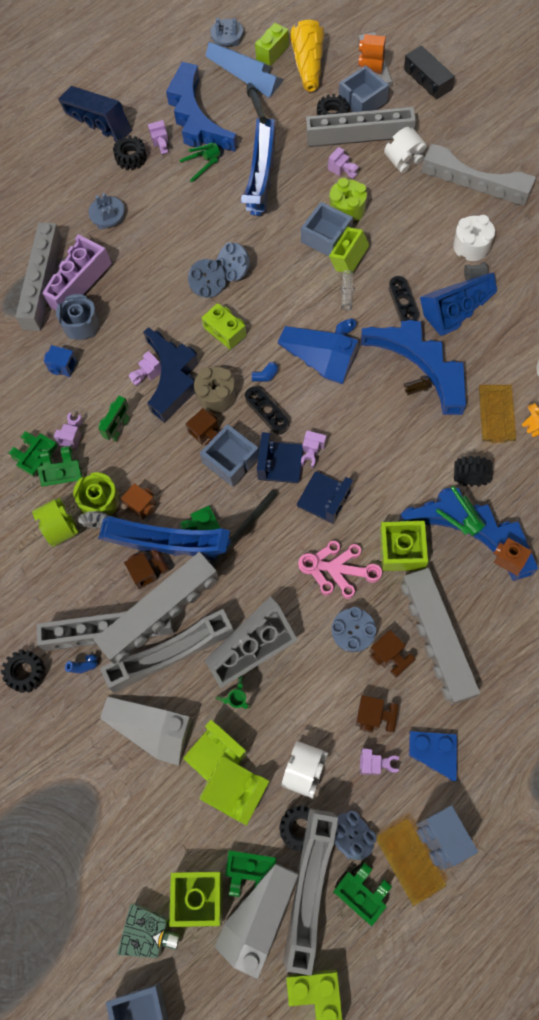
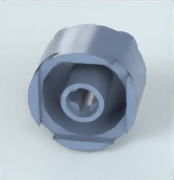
[56,294,100,340]

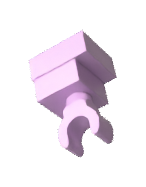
[148,120,169,155]
[328,147,359,178]
[129,351,161,386]
[54,413,83,449]
[301,430,326,469]
[360,749,399,775]

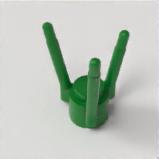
[179,142,220,182]
[436,486,486,537]
[215,674,251,709]

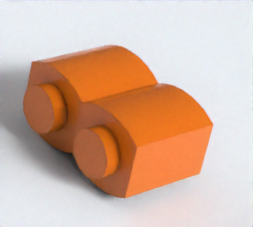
[358,34,386,74]

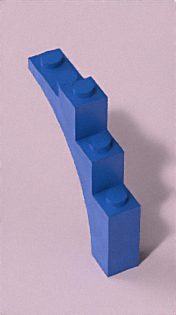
[166,62,238,152]
[241,118,276,215]
[361,320,466,415]
[399,488,538,581]
[98,516,230,560]

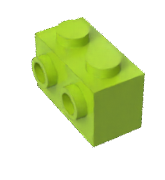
[255,23,289,66]
[329,227,369,275]
[201,303,247,350]

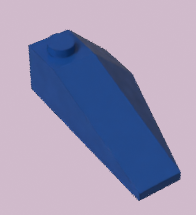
[420,273,497,336]
[278,326,358,384]

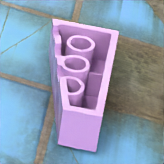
[42,234,112,311]

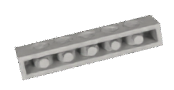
[37,612,175,651]

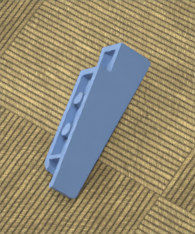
[206,42,283,97]

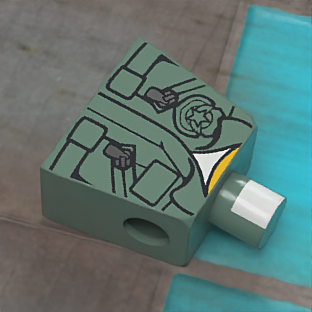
[117,903,180,958]

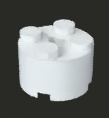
[384,127,427,174]
[453,215,495,261]
[282,741,328,798]

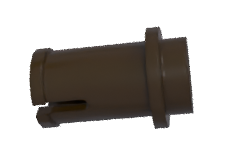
[404,376,431,396]

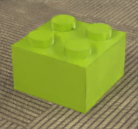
[379,521,428,571]
[169,872,223,927]

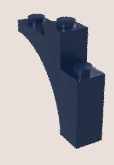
[143,327,198,423]

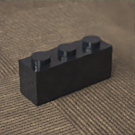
[404,45,455,100]

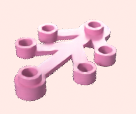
[298,541,382,599]

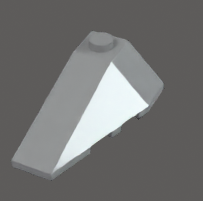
[100,697,193,766]
[215,863,298,979]

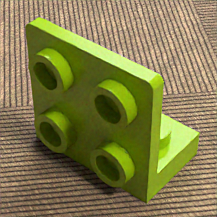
[183,720,248,781]
[200,756,269,826]

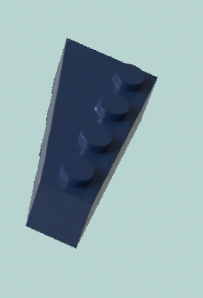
[58,86,132,143]

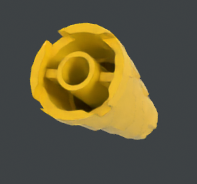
[290,20,325,92]

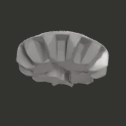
[79,511,109,529]

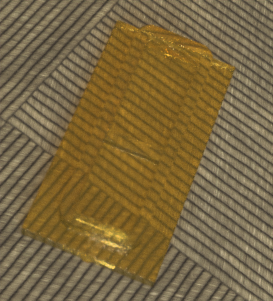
[478,385,516,443]
[376,818,447,906]

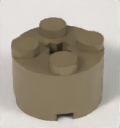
[194,367,236,414]

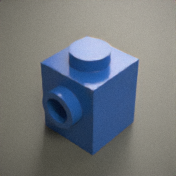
[44,345,77,377]

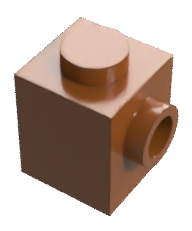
[121,483,156,520]
[493,538,532,576]

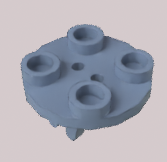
[210,18,244,46]
[88,193,125,230]
[215,242,251,282]
[188,259,226,298]
[331,607,376,653]
[334,811,377,860]

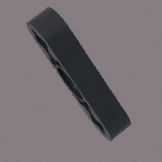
[389,276,419,322]
[245,387,289,434]

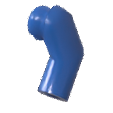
[335,318,356,335]
[252,362,278,382]
[65,655,98,674]

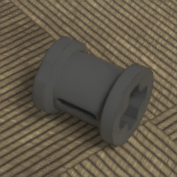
[464,262,488,281]

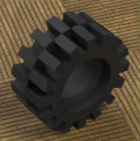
[317,94,349,115]
[113,135,147,171]
[454,456,493,487]
[1,650,46,693]
[279,806,310,851]

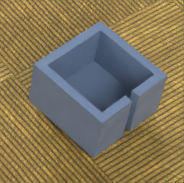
[339,65,389,112]
[301,202,353,256]
[200,424,259,487]
[416,805,478,870]
[106,983,169,1020]

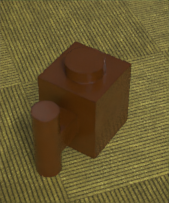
[185,408,223,446]
[124,550,170,589]
[369,630,416,678]
[355,695,399,733]

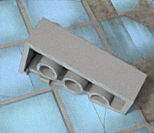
[204,596,298,688]

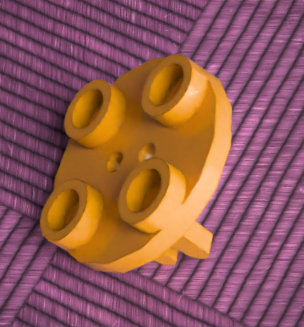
[522,403,539,437]

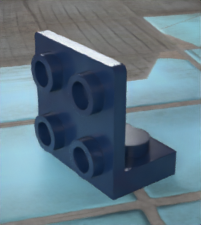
[257,432,303,483]
[297,471,353,524]

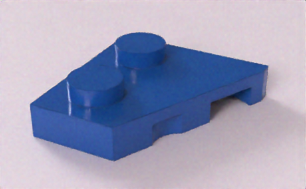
[409,731,457,782]

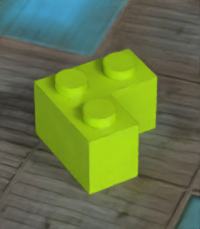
[286,969,342,1020]

